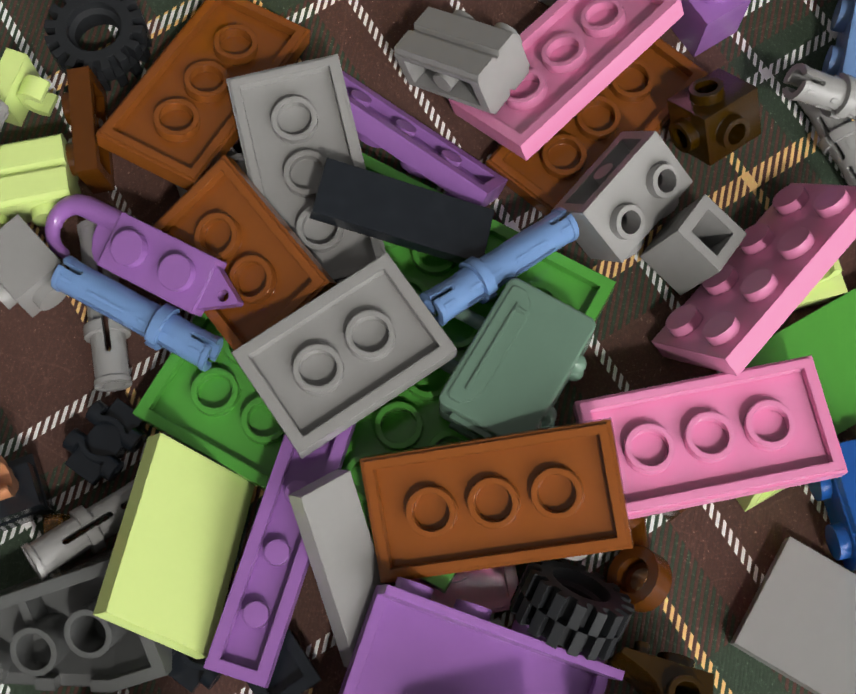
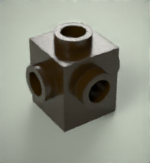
[667,68,761,166]

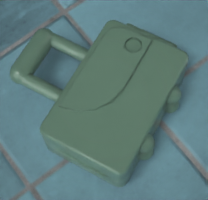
[433,278,596,440]

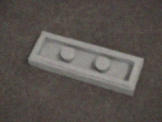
[288,469,386,668]

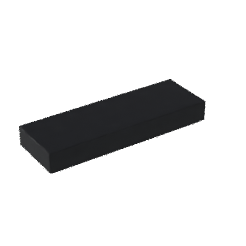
[309,158,495,264]

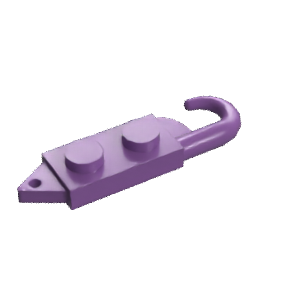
[45,194,244,317]

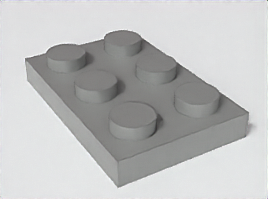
[231,253,457,459]

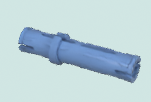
[419,207,579,327]
[51,255,224,372]

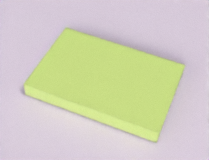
[93,433,255,659]

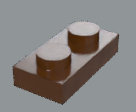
[61,66,115,194]

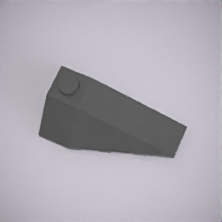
[0,547,172,693]

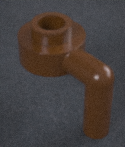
[607,517,672,612]

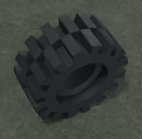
[44,0,152,91]
[509,558,634,661]

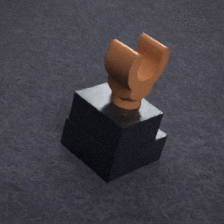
[0,453,55,531]

